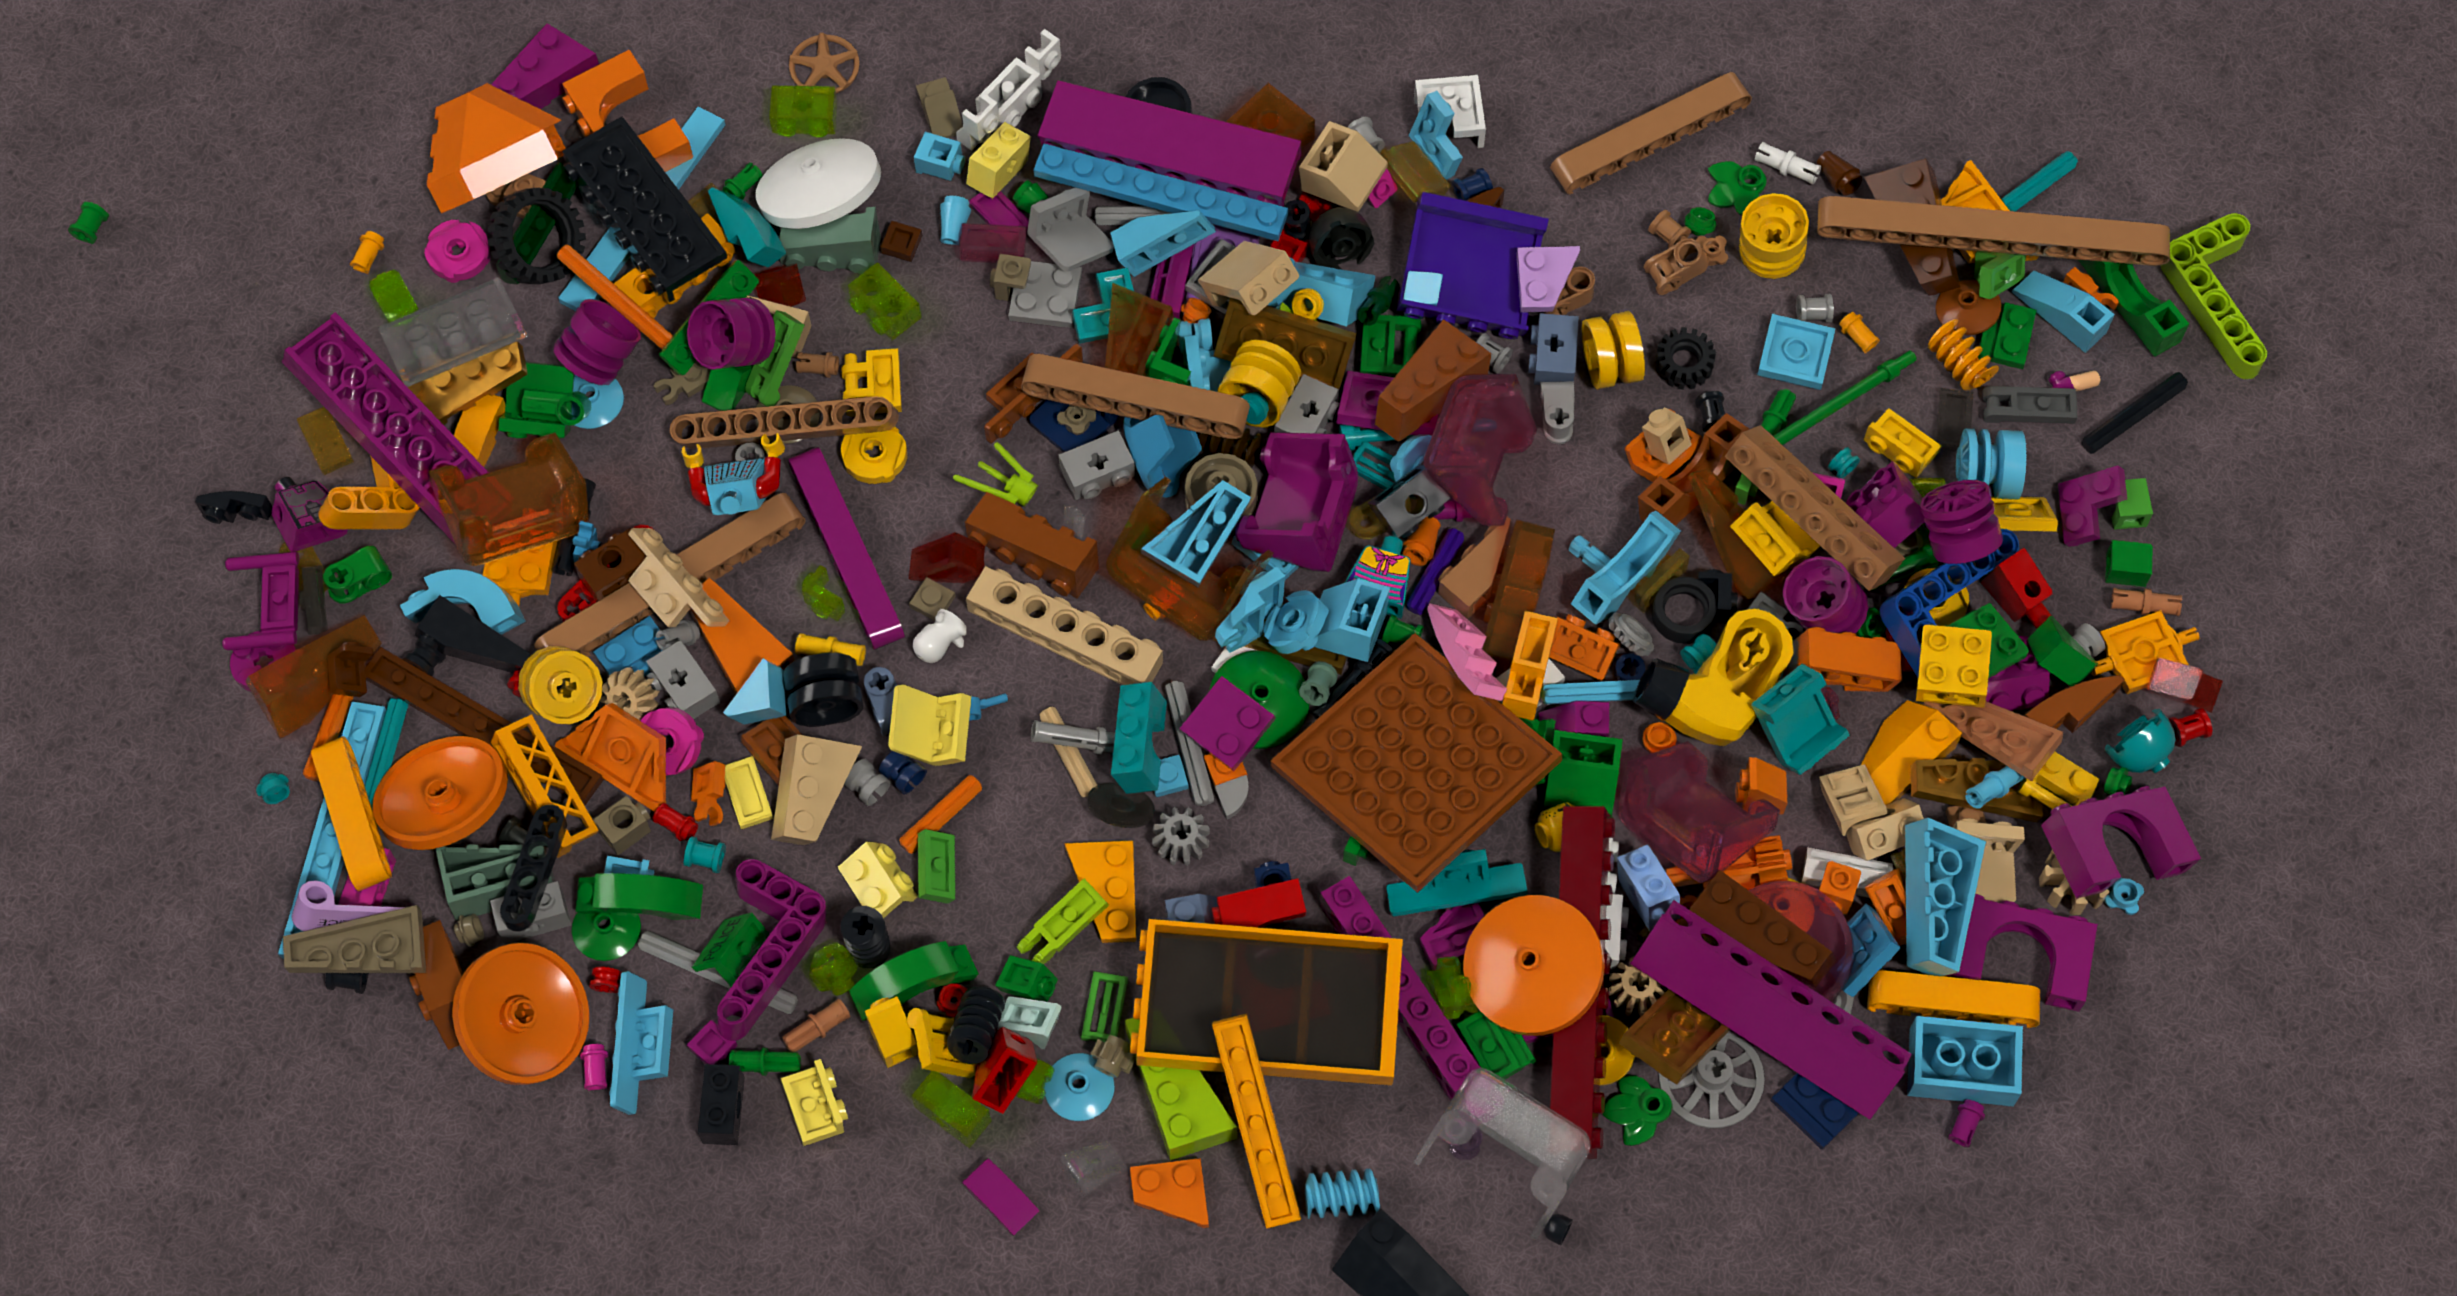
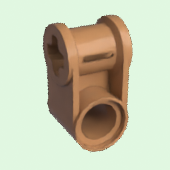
[1643,238,1709,295]
[1544,266,1595,315]

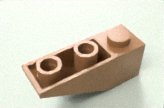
[1438,516,1511,619]

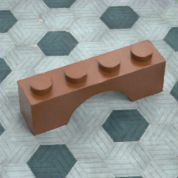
[1638,413,1749,526]

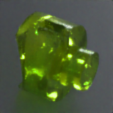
[809,942,858,996]

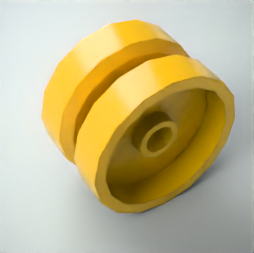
[1581,311,1645,390]
[518,646,603,724]

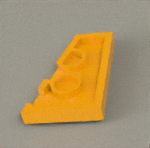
[1064,841,1136,943]

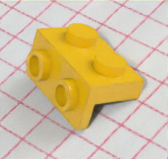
[1863,408,1941,478]

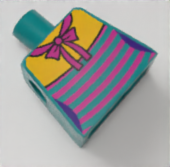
[1344,536,1411,619]

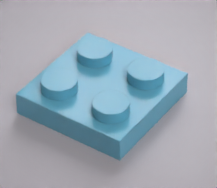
[1757,314,1835,390]

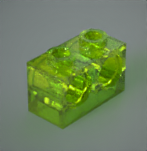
[848,262,922,341]

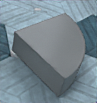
[1214,775,1249,819]

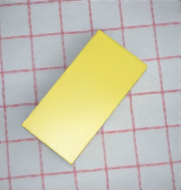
[725,756,774,829]

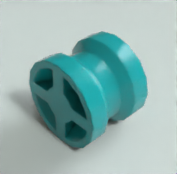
[1680,634,1717,674]

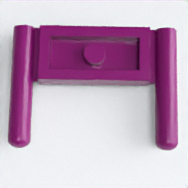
[222,552,300,651]

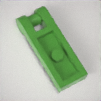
[745,310,805,407]

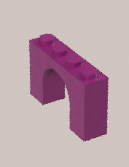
[2041,786,2201,899]
[1945,894,2098,1012]

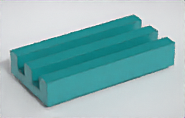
[1353,442,1396,490]

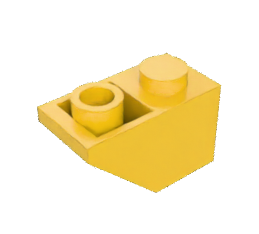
[865,997,918,1068]

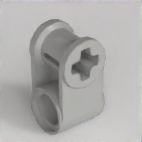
[1540,381,1575,445]

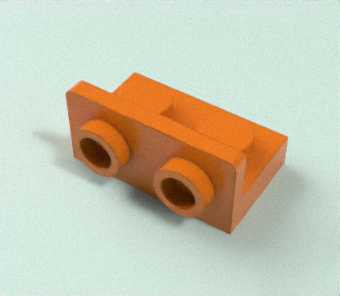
[1549,614,1622,681]

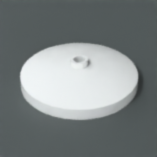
[756,139,881,229]

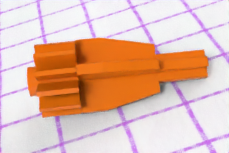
[1665,835,1792,892]

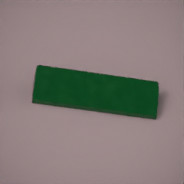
[496,162,579,284]

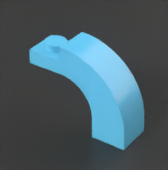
[400,569,526,635]

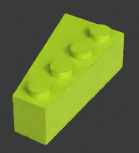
[1125,1009,1237,1161]

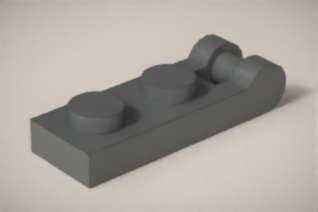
[1983,386,2078,424]

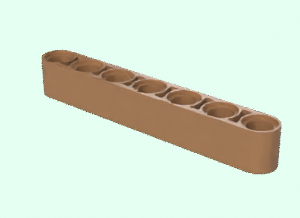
[1550,72,1752,195]
[1021,354,1250,439]
[670,396,899,449]

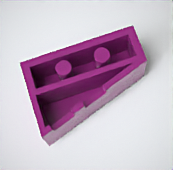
[491,23,599,109]

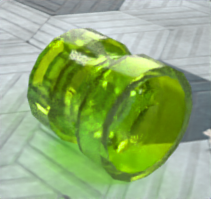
[1016,1059,1055,1104]

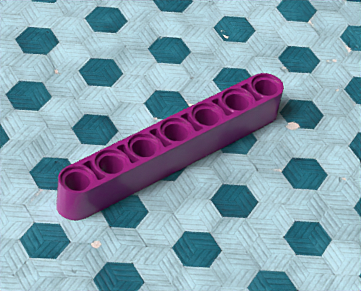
[788,447,905,650]

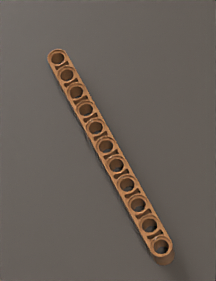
[1818,196,2170,266]

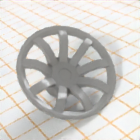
[1659,1031,1765,1128]

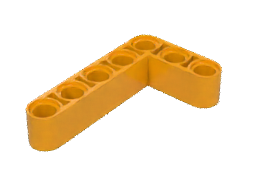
[318,375,420,529]

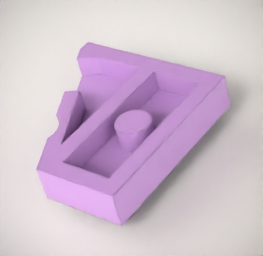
[1516,246,1580,312]

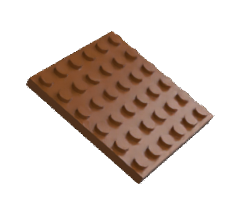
[1270,633,1562,893]

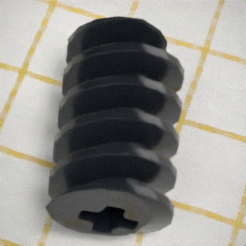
[841,906,890,968]
[947,986,1005,1064]

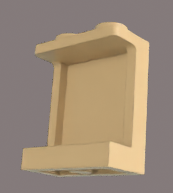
[1198,241,1299,315]

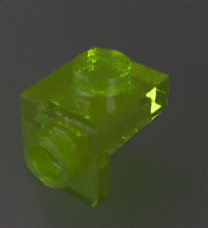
[802,565,845,621]

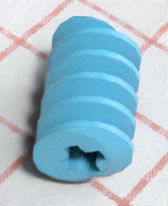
[1305,1169,1380,1219]

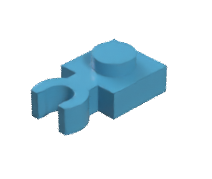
[573,520,602,563]

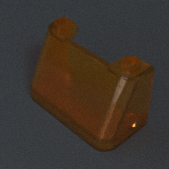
[429,433,589,566]

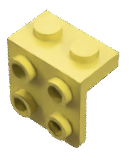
[888,684,971,766]

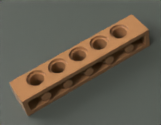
[1724,425,1905,591]

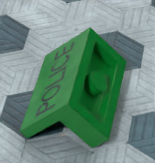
[692,912,770,987]

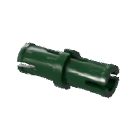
[1357,276,1400,326]

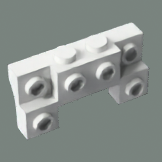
[956,29,1061,151]

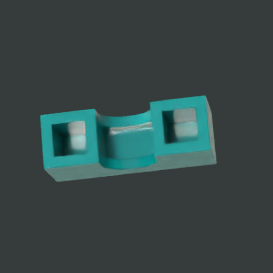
[1111,682,1167,794]

